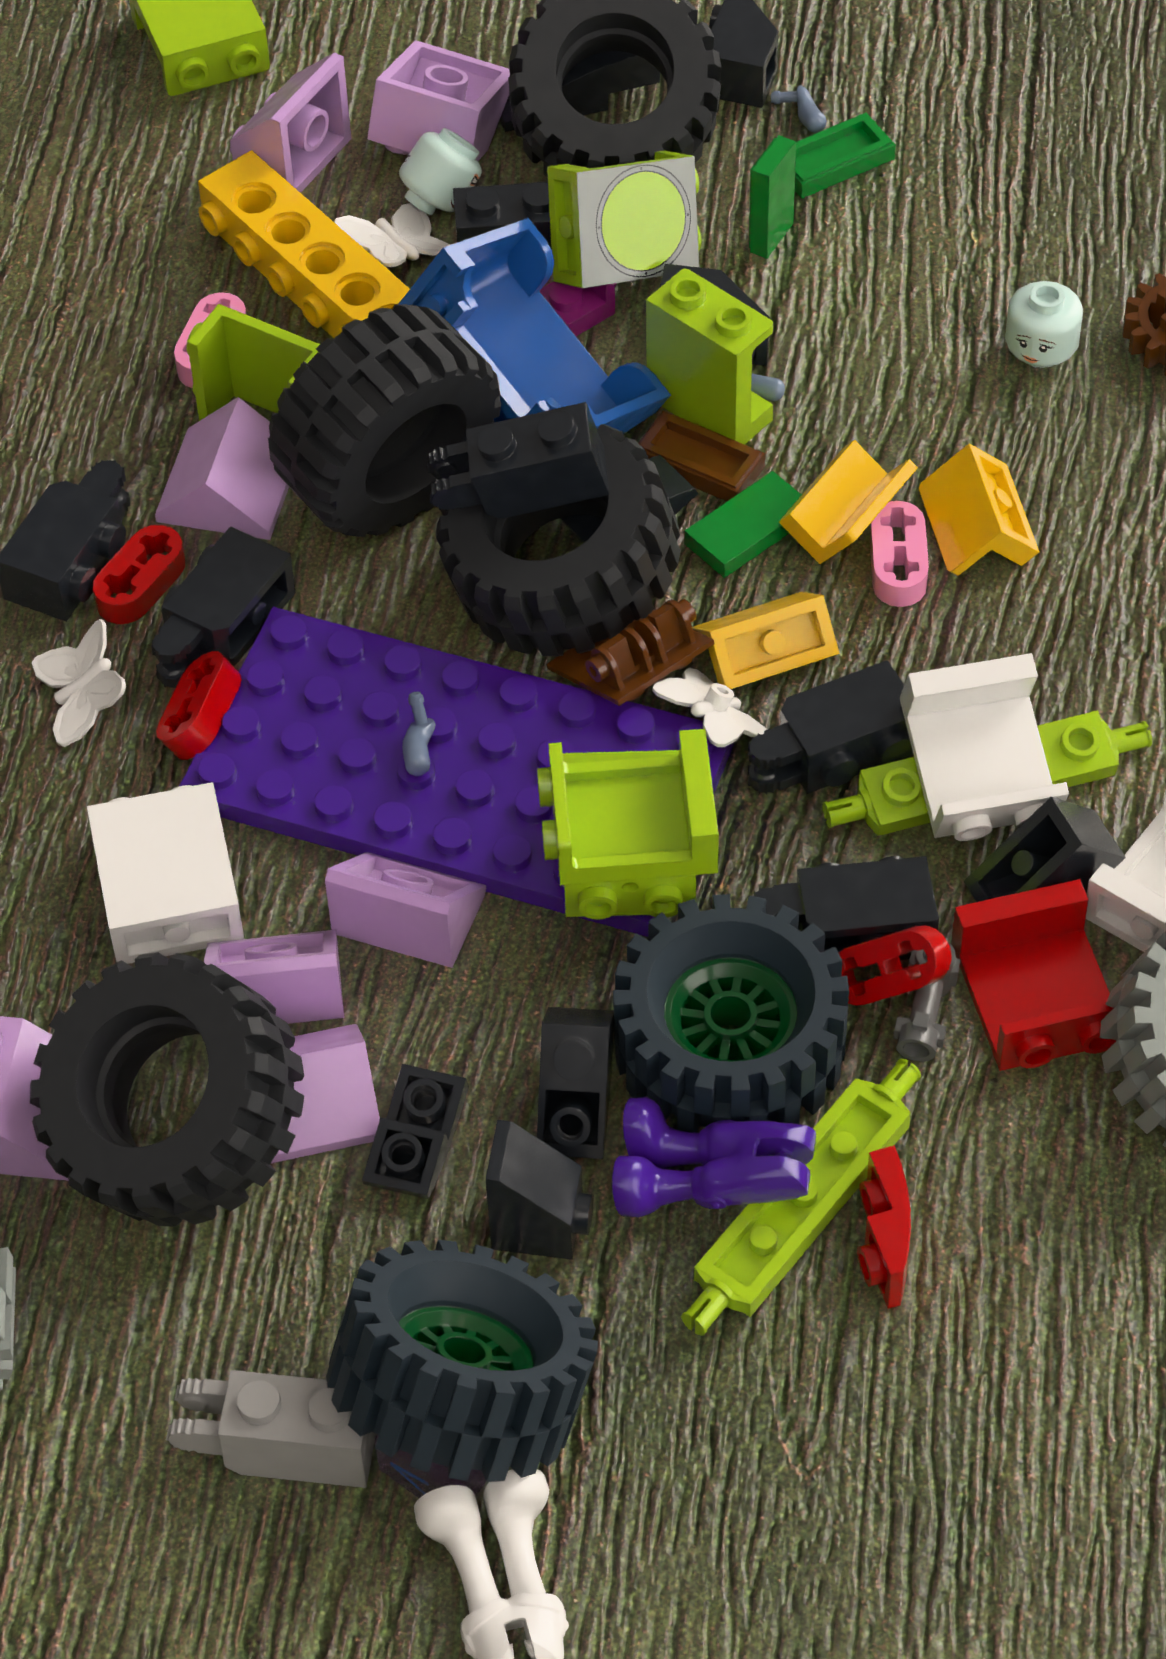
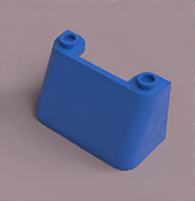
[398,218,671,434]

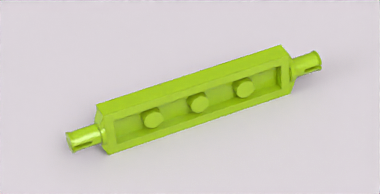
[822,710,1152,836]
[681,1058,921,1336]

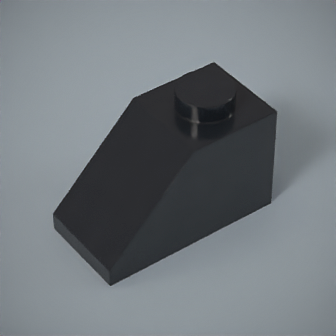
[964,796,1126,902]
[485,1120,594,1260]

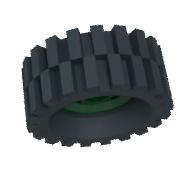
[613,894,849,1132]
[326,1240,598,1482]

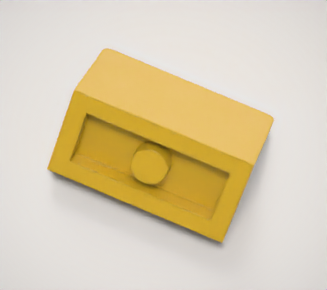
[779,440,918,564]
[919,443,1039,575]
[692,592,840,689]

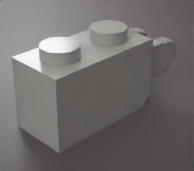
[166,1370,376,1488]

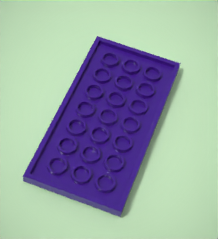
[179,607,734,937]

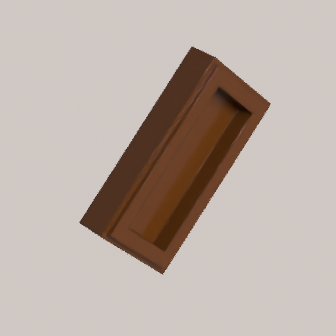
[638,411,765,501]

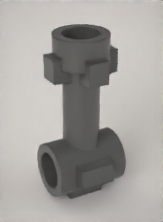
[894,941,960,1062]

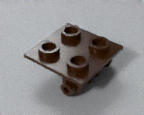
[546,599,715,706]

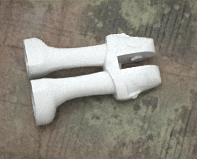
[414,1469,569,1659]

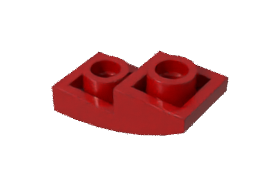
[857,1145,911,1309]

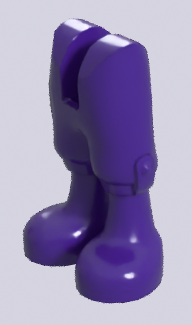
[612,1097,816,1217]

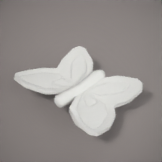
[334,203,450,267]
[32,619,126,747]
[652,668,768,747]

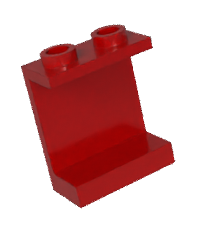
[951,879,1116,1071]

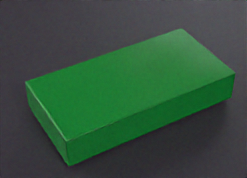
[795,112,896,199]
[749,135,796,259]
[684,471,802,578]

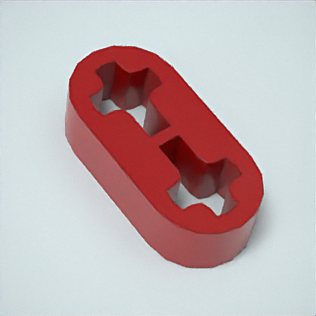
[93,525,186,624]
[156,651,242,760]
[838,925,952,1005]

